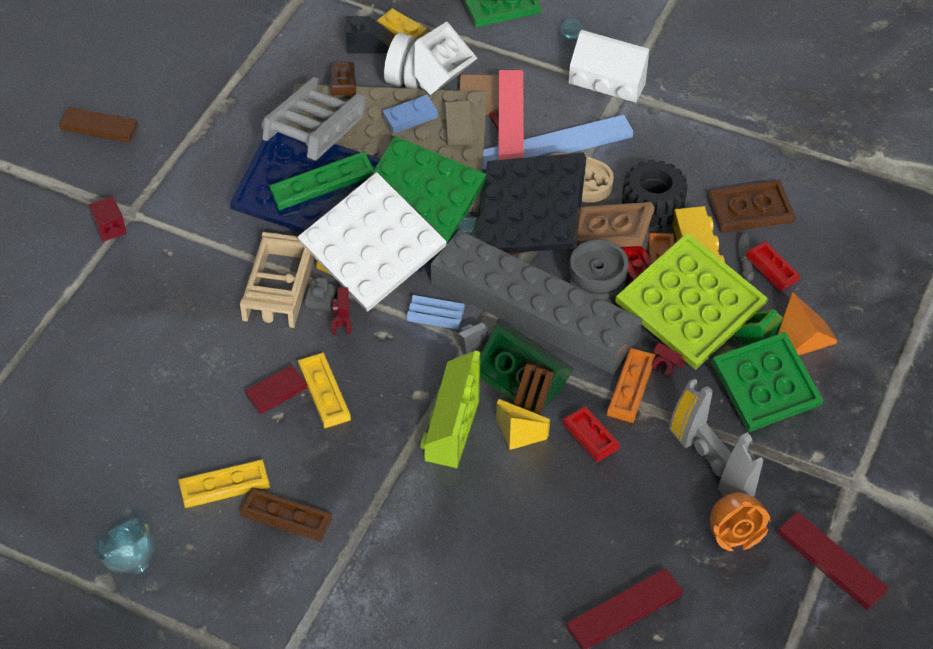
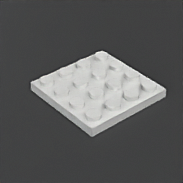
[298,172,446,312]

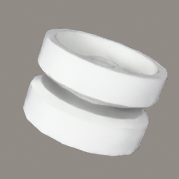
[384,33,422,89]

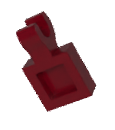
[331,287,352,335]

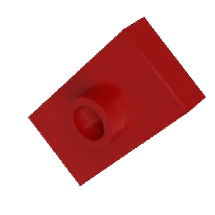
[745,241,801,292]
[563,406,620,462]

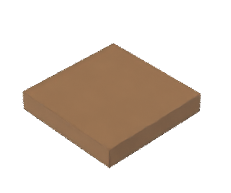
[460,75,499,115]

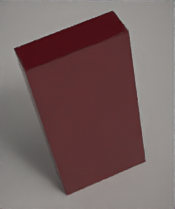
[245,365,307,414]

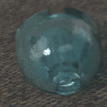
[94,518,156,574]

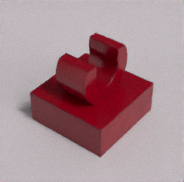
[652,342,686,377]

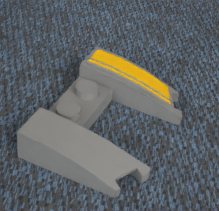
[669,378,763,496]

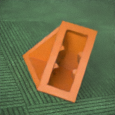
[777,292,837,355]

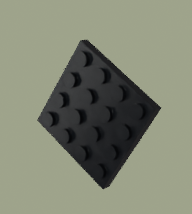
[476,152,587,253]

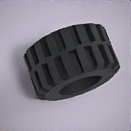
[622,160,688,227]

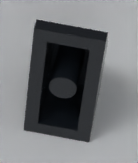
[346,16,394,53]

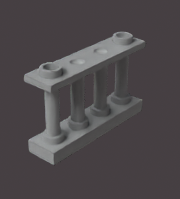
[262,77,366,160]

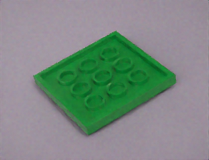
[370,136,486,257]

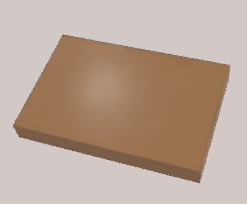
[571,202,655,250]

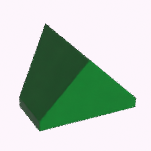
[731,309,783,346]

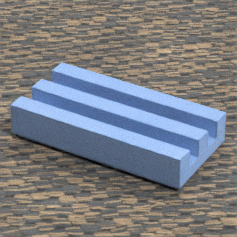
[407,295,465,330]

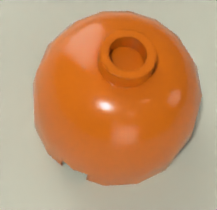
[709,492,770,551]

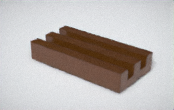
[514,363,555,415]

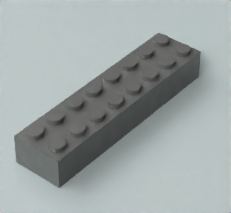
[431,230,642,375]

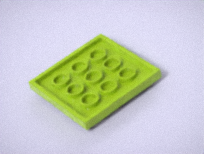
[615,232,768,370]

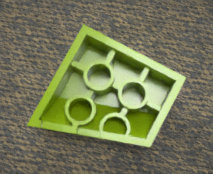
[421,351,480,468]

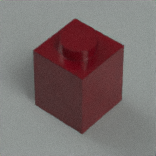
[88,196,127,242]

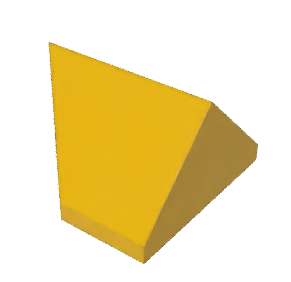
[496,399,550,450]

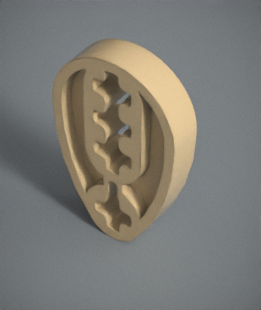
[551,153,614,202]

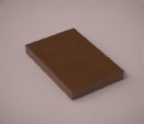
[707,180,795,233]

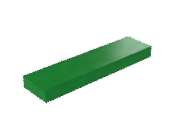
[269,151,374,210]

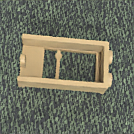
[240,232,314,328]

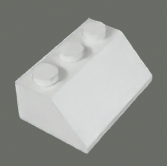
[415,22,477,95]
[569,30,650,103]

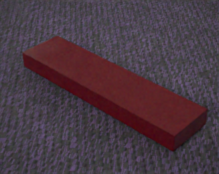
[777,512,889,610]
[566,568,683,649]

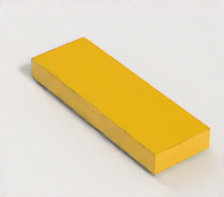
[298,353,351,428]
[178,459,270,508]

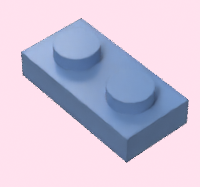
[383,95,438,134]

